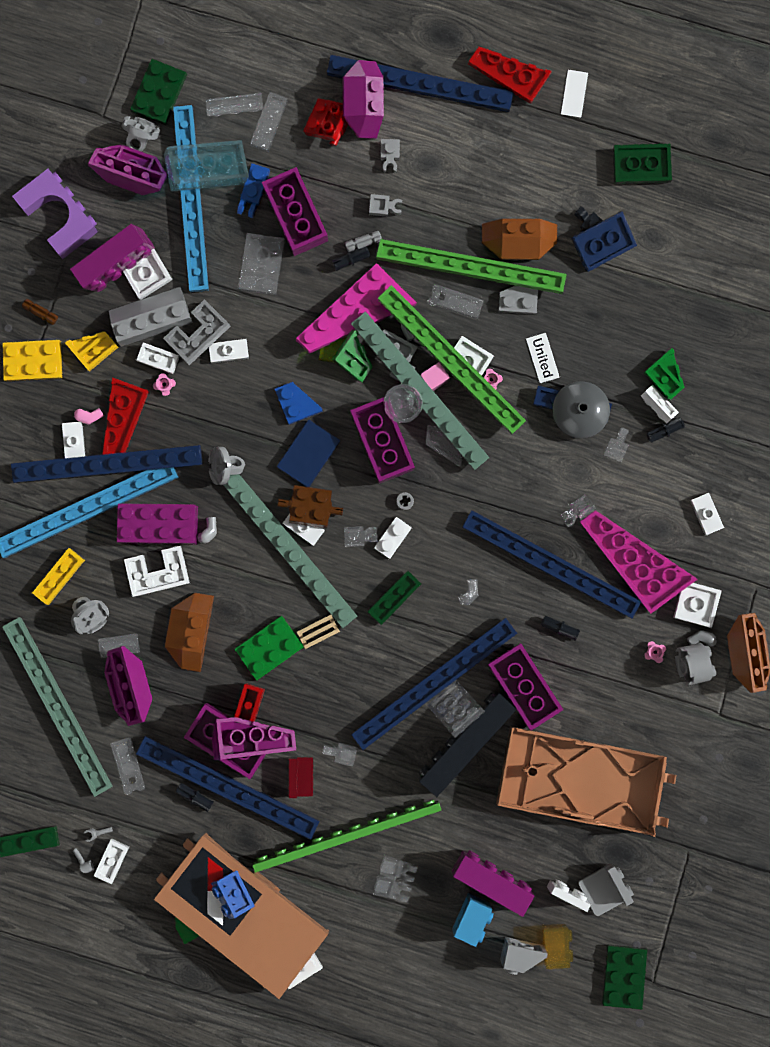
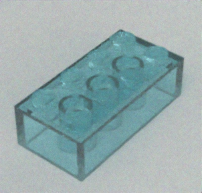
[164,140,249,191]

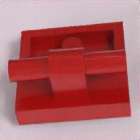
[303,98,348,147]

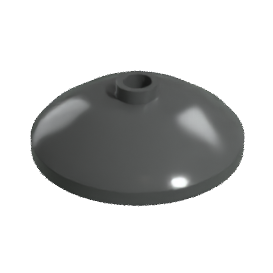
[552,381,610,439]

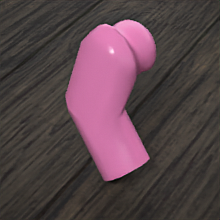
[74,408,104,424]

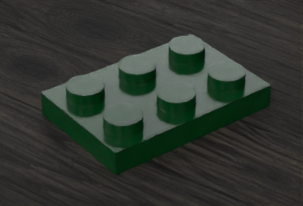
[130,59,187,125]
[613,144,672,184]
[602,944,647,1010]

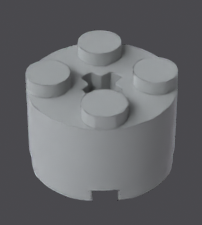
[675,643,716,686]

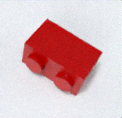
[235,683,265,722]

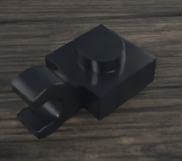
[574,206,603,231]

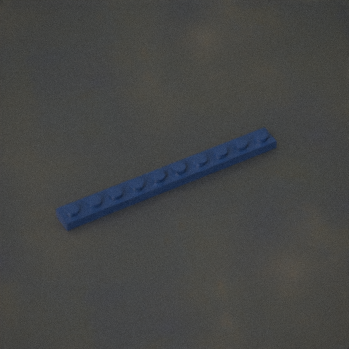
[327,55,513,112]
[11,445,203,483]
[462,510,641,619]
[351,618,517,750]
[136,736,320,839]

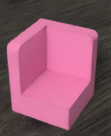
[421,362,450,391]

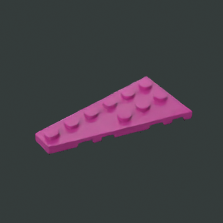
[296,263,417,354]
[580,510,698,614]

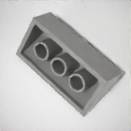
[109,287,193,347]

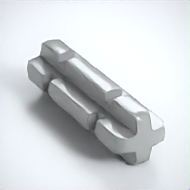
[345,231,382,252]

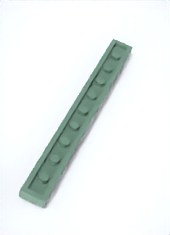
[351,311,489,470]
[224,474,357,628]
[3,617,113,797]

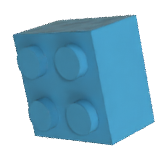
[452,893,494,947]

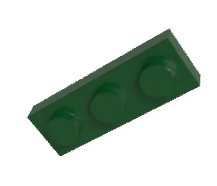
[368,571,421,625]
[0,826,60,857]

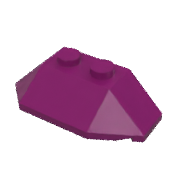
[342,60,384,139]
[88,145,167,195]
[104,646,152,726]

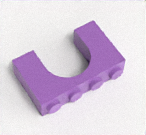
[12,169,98,259]

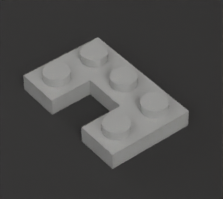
[163,299,231,365]

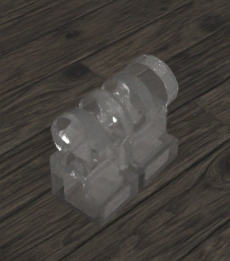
[373,854,418,902]

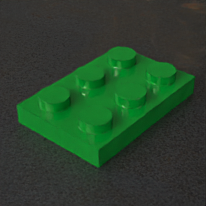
[235,616,304,681]

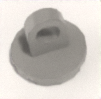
[122,116,160,152]
[208,446,245,485]
[71,597,109,634]

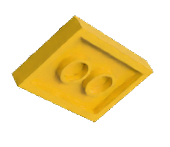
[3,340,62,382]

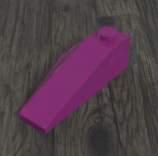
[212,717,296,760]

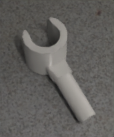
[84,827,113,842]
[73,848,94,873]

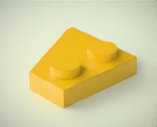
[65,332,118,372]

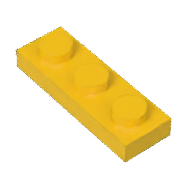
[32,548,85,605]

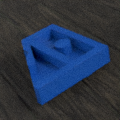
[275,382,323,425]

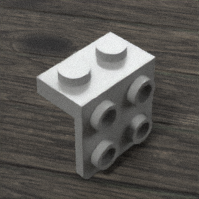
[578,863,634,916]

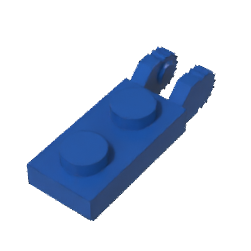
[237,164,270,218]

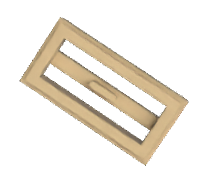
[297,615,340,649]

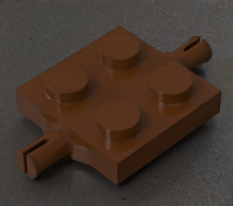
[278,485,343,528]

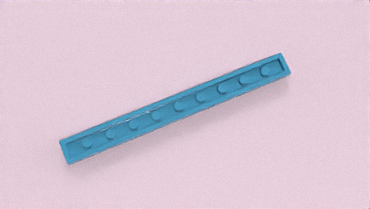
[173,105,209,292]
[0,467,179,558]

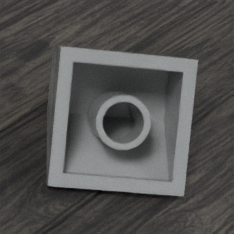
[500,937,548,975]

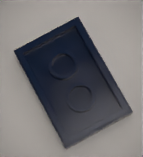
[571,211,637,272]
[277,420,340,487]

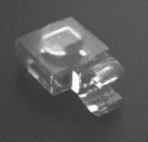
[603,428,629,463]
[561,494,596,527]
[344,526,377,547]
[322,743,358,767]

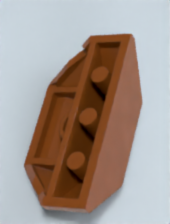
[482,219,557,260]
[165,593,214,672]
[727,613,770,693]

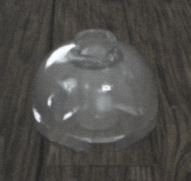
[384,384,423,423]

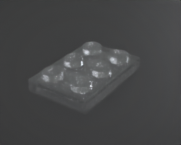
[238,233,285,295]
[427,680,485,738]

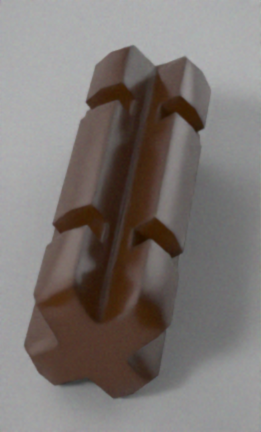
[22,299,58,325]

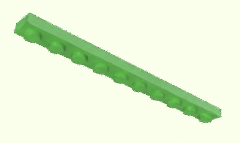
[376,239,566,294]
[377,285,526,435]
[253,799,442,873]

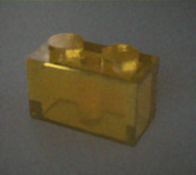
[542,924,573,969]

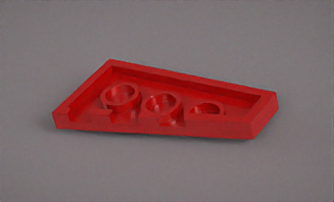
[468,47,552,104]
[103,377,149,454]

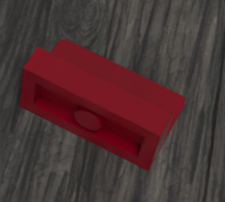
[289,757,313,798]

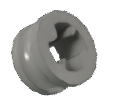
[397,492,414,510]

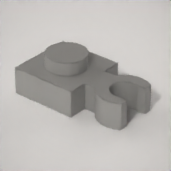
[381,139,400,173]
[369,194,402,216]

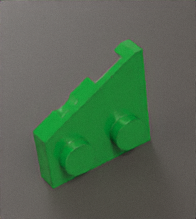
[332,330,372,382]
[644,348,685,401]

